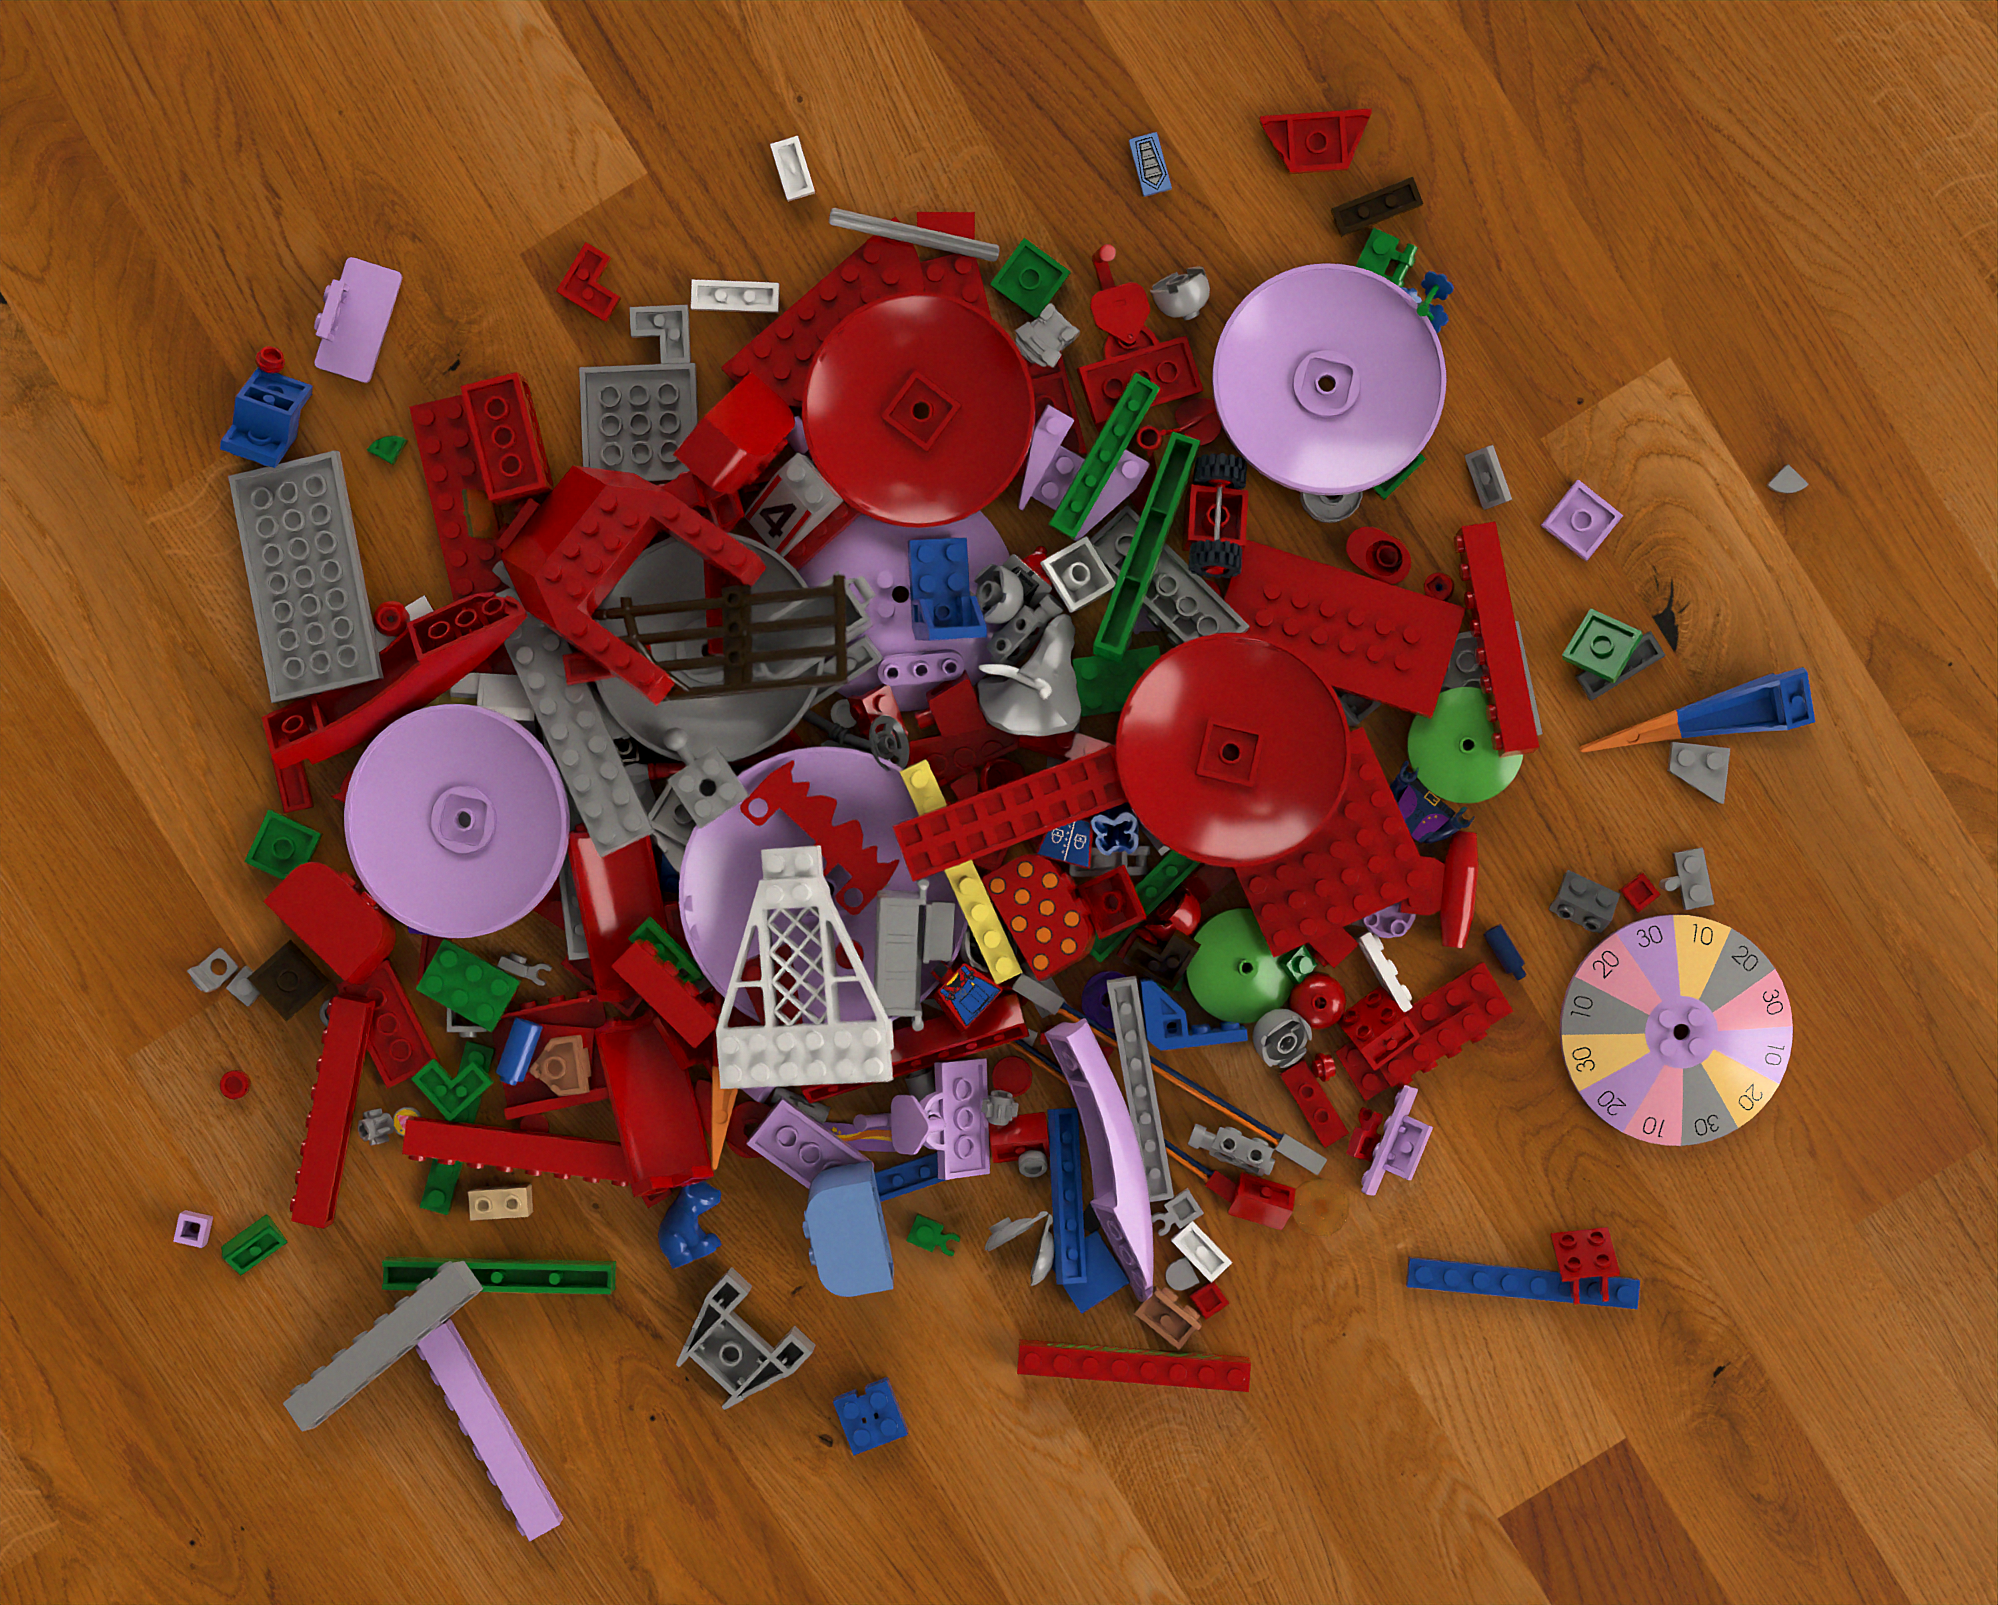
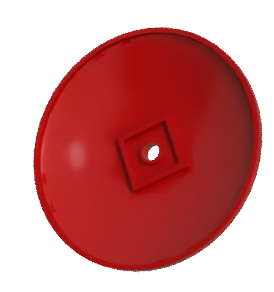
[802,291,1036,528]
[1115,632,1351,868]

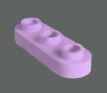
[877,649,965,686]

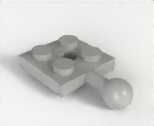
[664,727,750,829]

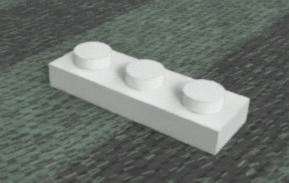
[691,279,780,313]
[1354,932,1413,1012]

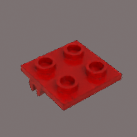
[1550,1227,1620,1305]

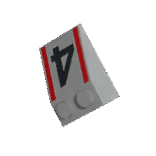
[744,453,844,557]

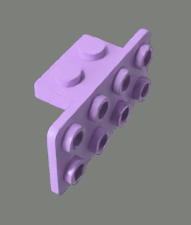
[314,257,403,383]

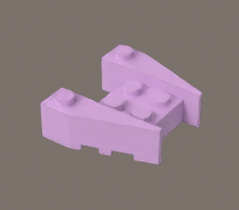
[1018,404,1150,541]

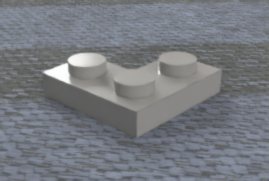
[630,305,691,364]

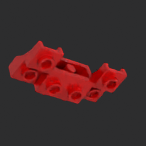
[643,470,745,551]

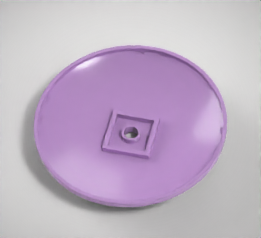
[798,511,1010,711]

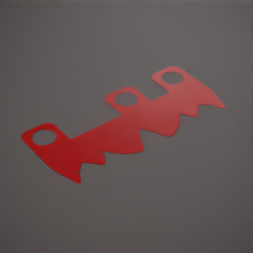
[740,760,900,916]

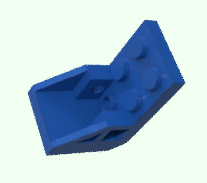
[907,537,987,641]
[1139,977,1248,1050]

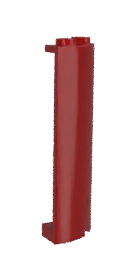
[567,822,670,1002]
[594,1008,714,1197]

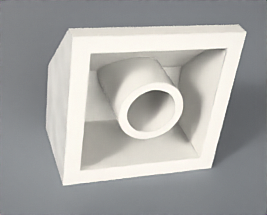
[1040,536,1116,613]

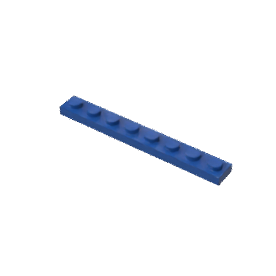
[1406,1257,1640,1309]

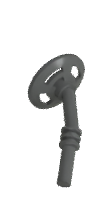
[802,709,909,771]

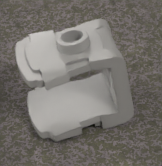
[1015,303,1080,368]

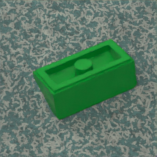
[221,1214,287,1276]

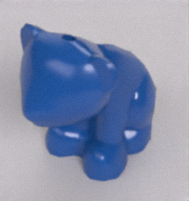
[1090,802,1139,856]
[658,1181,722,1269]

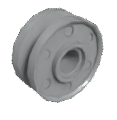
[1300,491,1363,523]

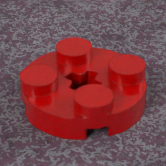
[725,1100,773,1158]

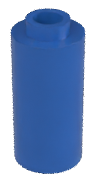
[496,1017,543,1085]

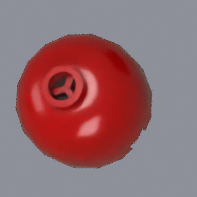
[1144,884,1201,942]
[1288,972,1347,1030]

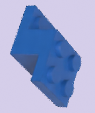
[220,367,313,468]

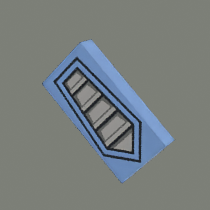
[1128,132,1172,197]

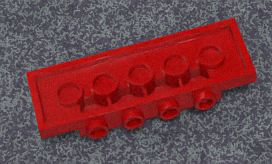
[1334,962,1514,1101]

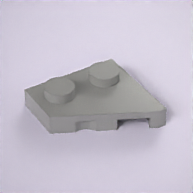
[1667,742,1730,804]

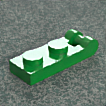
[628,917,705,984]

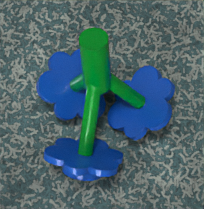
[1401,271,1454,333]

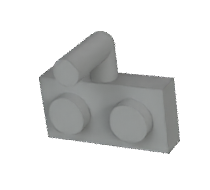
[1659,847,1714,910]

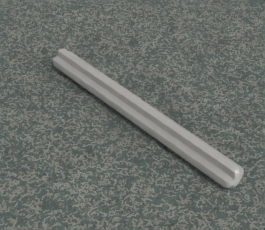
[829,208,999,262]

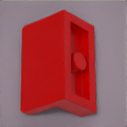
[989,1112,1050,1163]
[1228,1172,1296,1230]

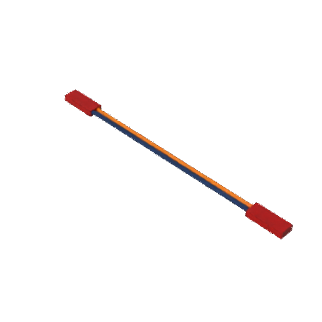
[1007,1039,1237,1203]

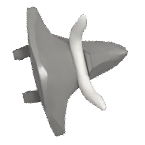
[977,614,1081,736]

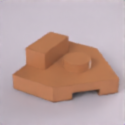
[528,1035,592,1096]

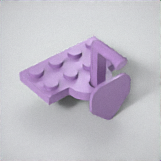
[853,1058,990,1180]

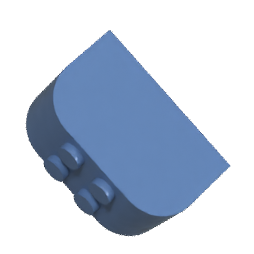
[803,1160,894,1297]

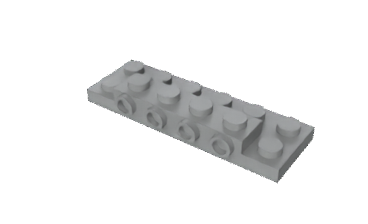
[1089,505,1249,647]

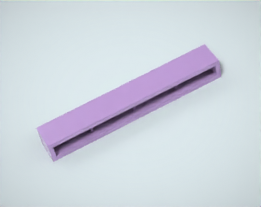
[415,1318,564,1541]

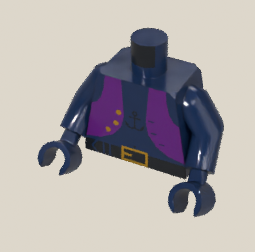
[1390,761,1475,844]

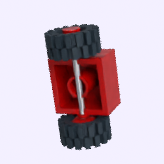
[1182,453,1249,578]

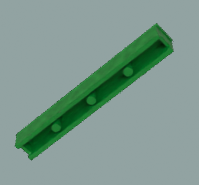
[382,1257,616,1294]

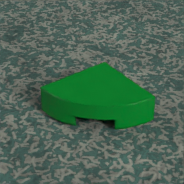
[367,436,408,465]

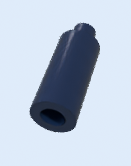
[1483,924,1527,981]

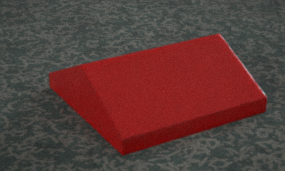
[1077,864,1147,940]

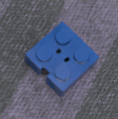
[833,1377,908,1455]

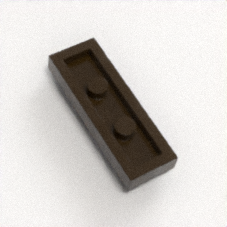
[1331,177,1423,237]

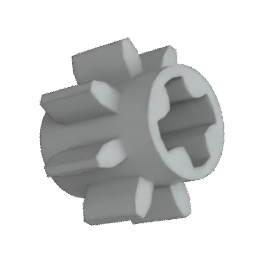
[981,1090,1019,1125]
[358,1108,394,1145]

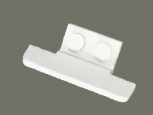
[450,673,538,739]

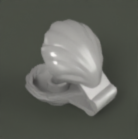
[985,1211,1055,1286]

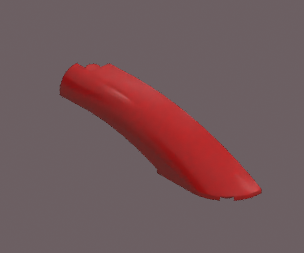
[261,592,528,770]

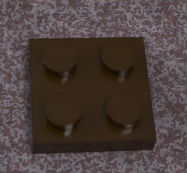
[247,939,330,1022]

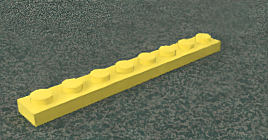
[899,759,1022,984]

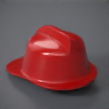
[1346,526,1411,584]

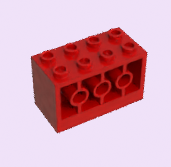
[460,372,555,506]

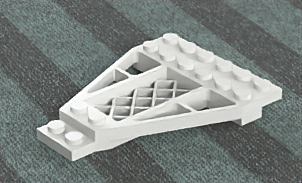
[716,846,894,1089]

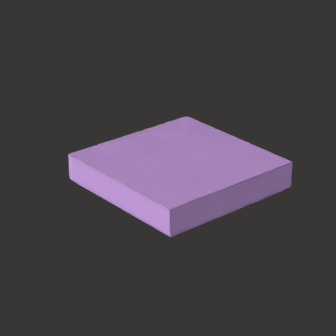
[1540,480,1623,561]

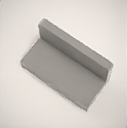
[922,900,955,963]

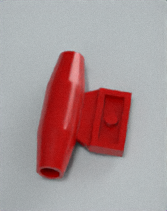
[1398,831,1479,948]

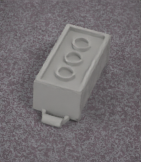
[752,571,876,680]
[874,877,929,1031]

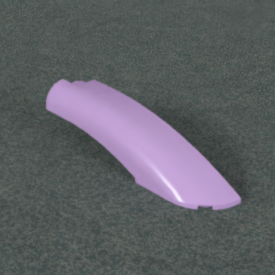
[1044,1018,1154,1302]

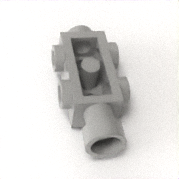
[986,593,1065,667]
[1187,1124,1275,1176]

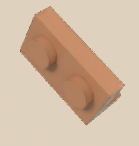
[1134,1285,1202,1350]

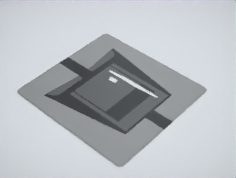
[1002,554,1052,608]

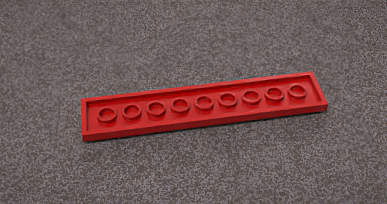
[409,394,518,675]

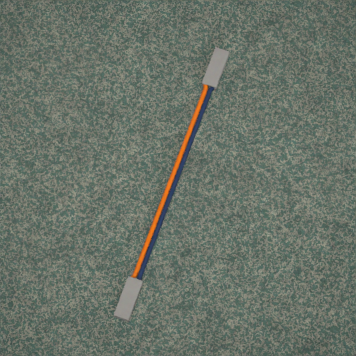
[1012,973,1327,1175]

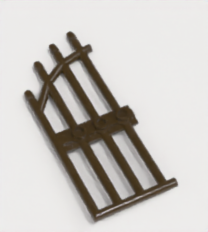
[593,575,848,702]

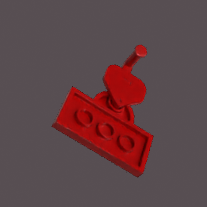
[1076,244,1204,425]

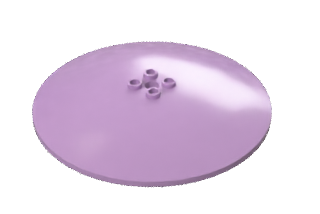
[679,747,968,1023]

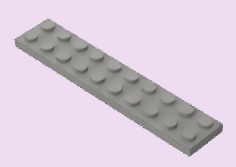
[495,588,654,857]

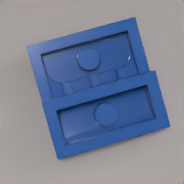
[1052,1231,1130,1314]

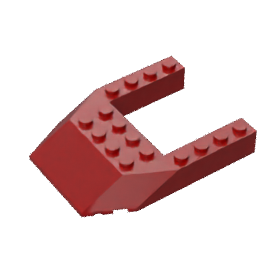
[500,465,767,706]

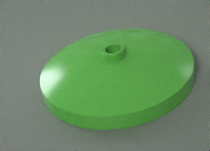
[1407,687,1523,803]
[1184,907,1295,1023]

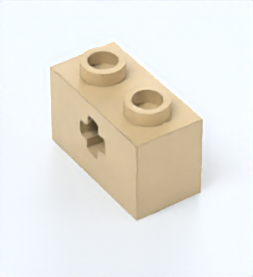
[468,1183,533,1221]

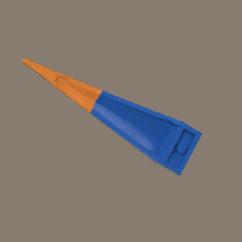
[1579,667,1815,753]

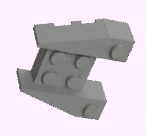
[676,1267,816,1410]

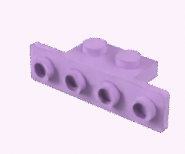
[1361,1085,1433,1196]

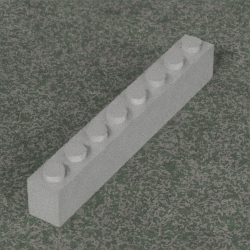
[283,1261,483,1432]

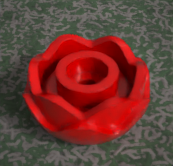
[373,601,410,637]

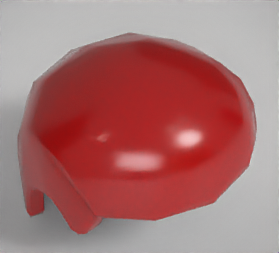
[980,758,1026,792]

